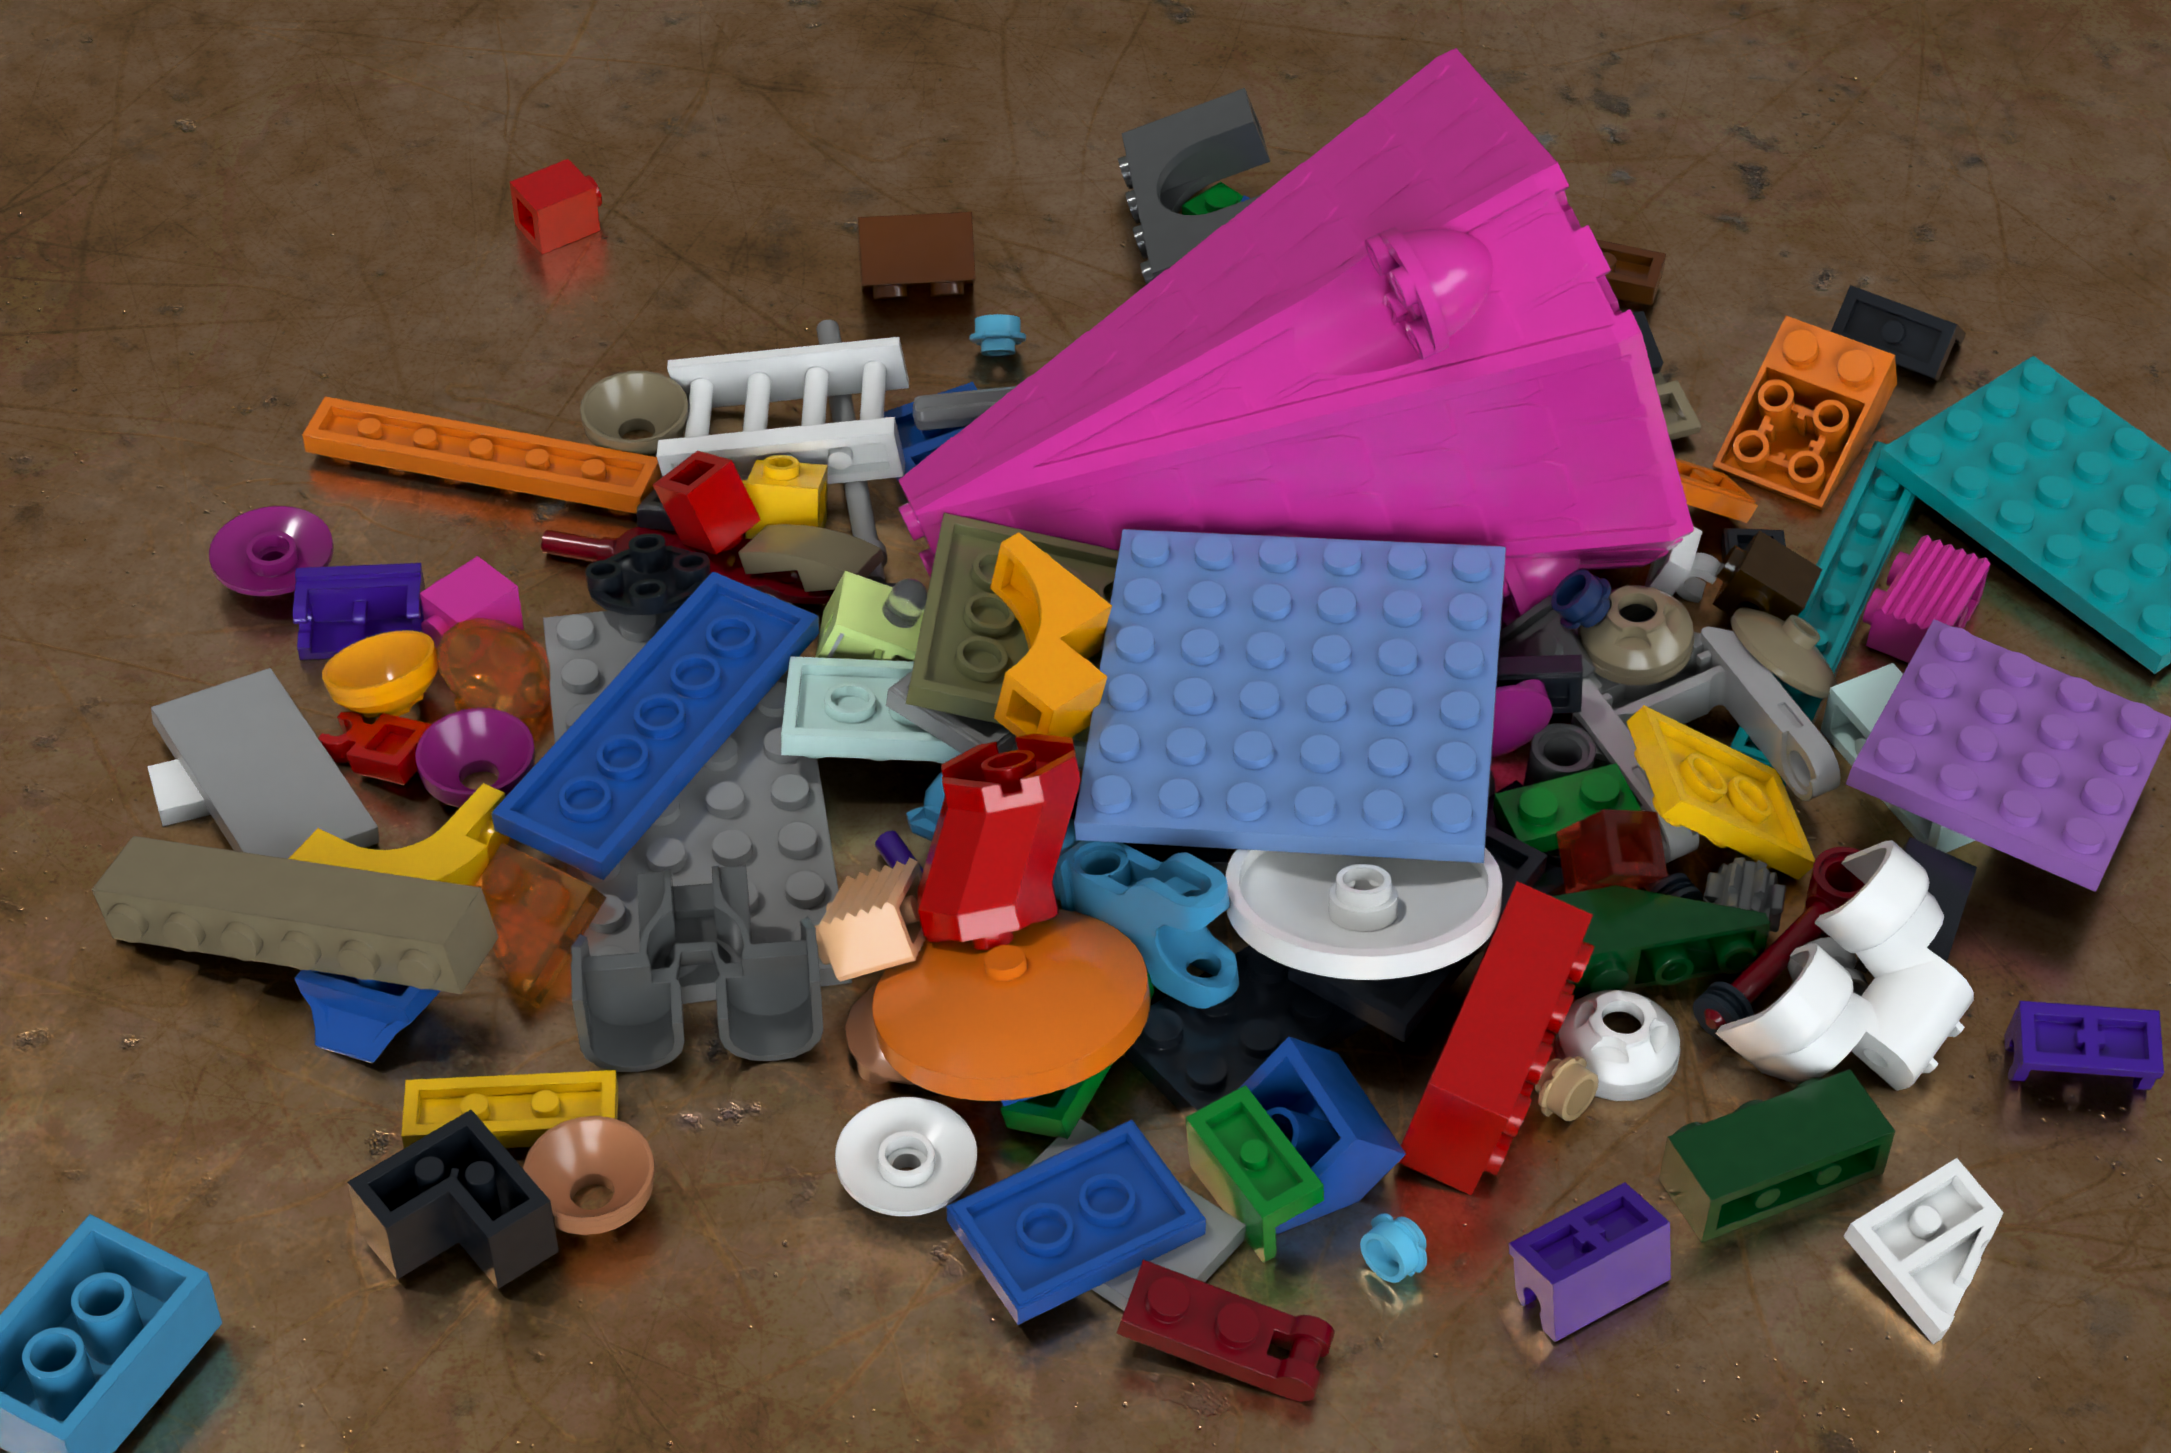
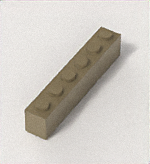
[92,836,499,994]

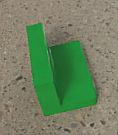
[1185,1085,1324,1263]

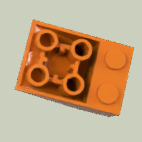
[1712,316,1897,511]

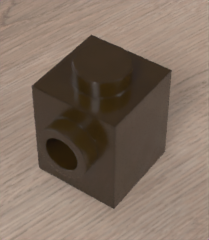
[1712,530,1822,621]

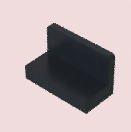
[1831,285,1966,381]

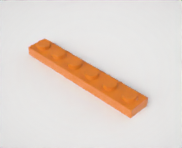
[302,396,662,514]

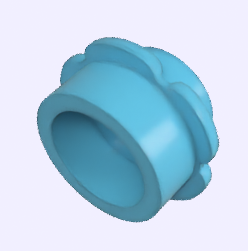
[969,314,1026,356]
[1360,1213,1427,1283]

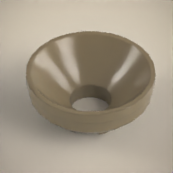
[580,371,689,456]
[1578,585,1694,685]

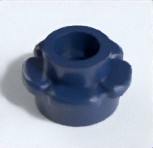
[1551,569,1611,630]

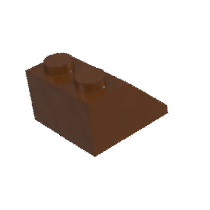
[857,212,976,300]

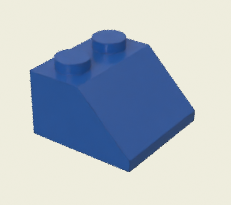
[1238,1037,1406,1235]

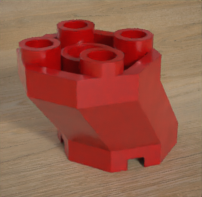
[917,734,1081,950]

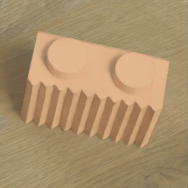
[815,857,926,982]

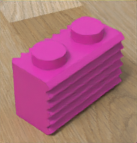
[1863,535,1990,663]

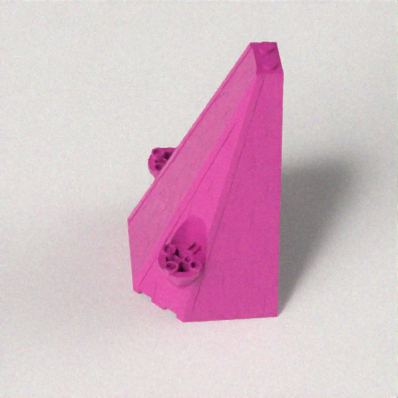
[898,48,1694,629]

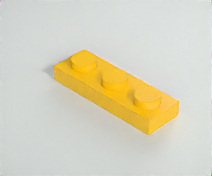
[401,1070,618,1148]

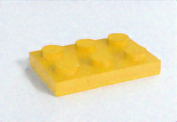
[1626,705,1815,880]

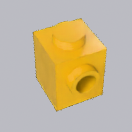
[742,455,828,539]

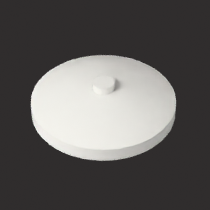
[1226,847,1502,980]

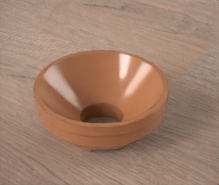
[523,1116,655,1235]

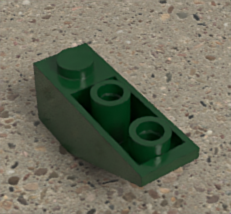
[1552,885,1771,1000]

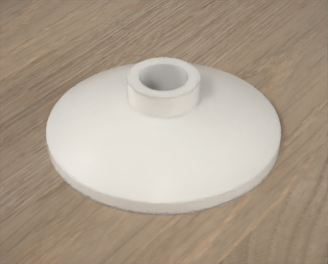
[835,1097,977,1216]

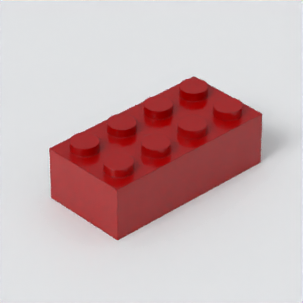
[1398,881,1595,1196]

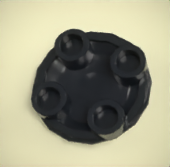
[585,534,711,615]

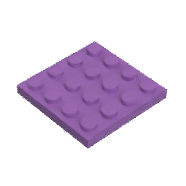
[1846,619,2171,892]

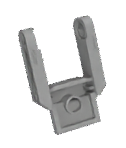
[1571,604,1841,863]

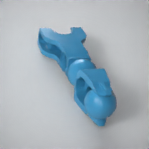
[906,773,1239,1009]

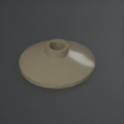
[1730,608,1837,699]

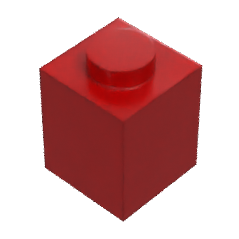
[510,159,602,255]
[653,451,761,555]

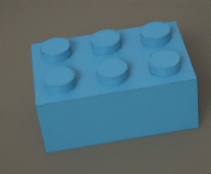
[0,1214,222,1453]

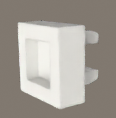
[1645,526,1721,603]

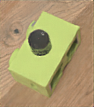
[815,571,928,661]

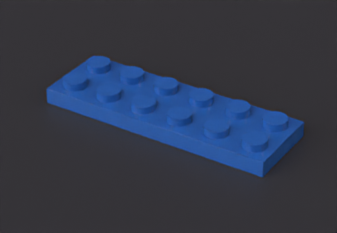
[492,572,819,880]

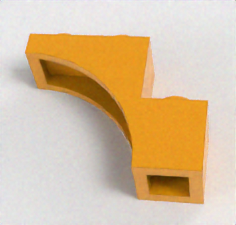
[990,532,1112,738]

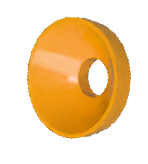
[322,630,439,718]

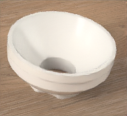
[1554,990,1681,1101]

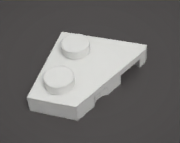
[1843,1158,2004,1344]

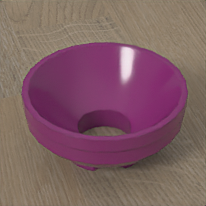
[415,708,535,807]

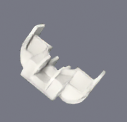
[1716,840,1974,1091]

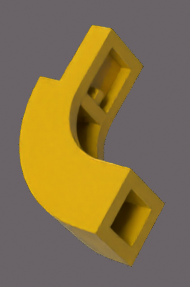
[289,783,510,897]

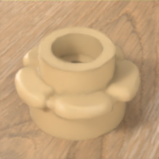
[1535,1056,1599,1121]

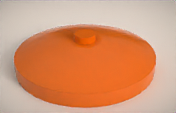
[872,909,1151,1101]

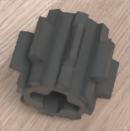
[1703,857,1786,938]

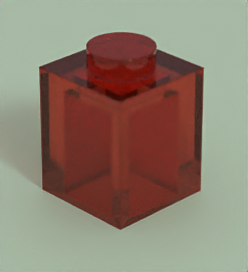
[1557,809,1668,894]

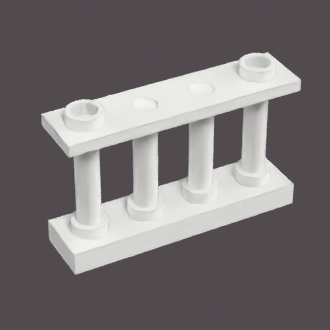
[656,337,909,484]

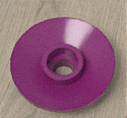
[209,506,334,596]

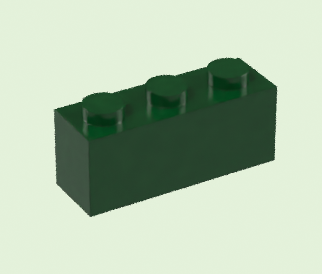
[1659,1069,1895,1243]

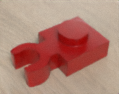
[318,712,432,785]

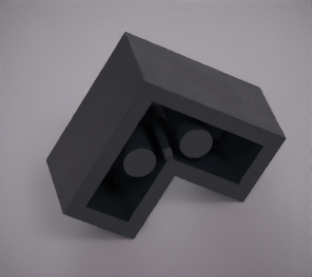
[347,1110,559,1289]

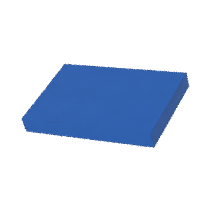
[946,1119,1206,1325]

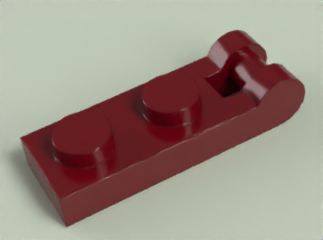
[1116,1259,1335,1402]

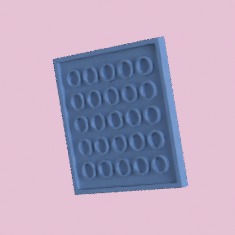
[1074,529,1506,863]

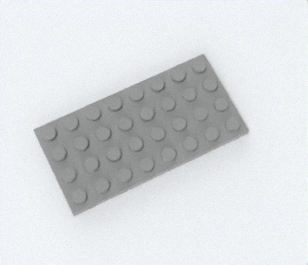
[543,593,852,1004]

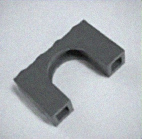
[1118,88,1270,285]

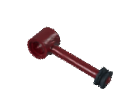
[1693,847,1865,1041]

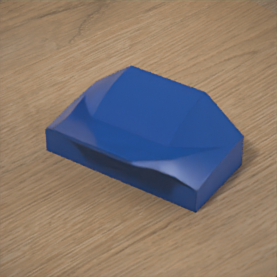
[294,970,440,1063]

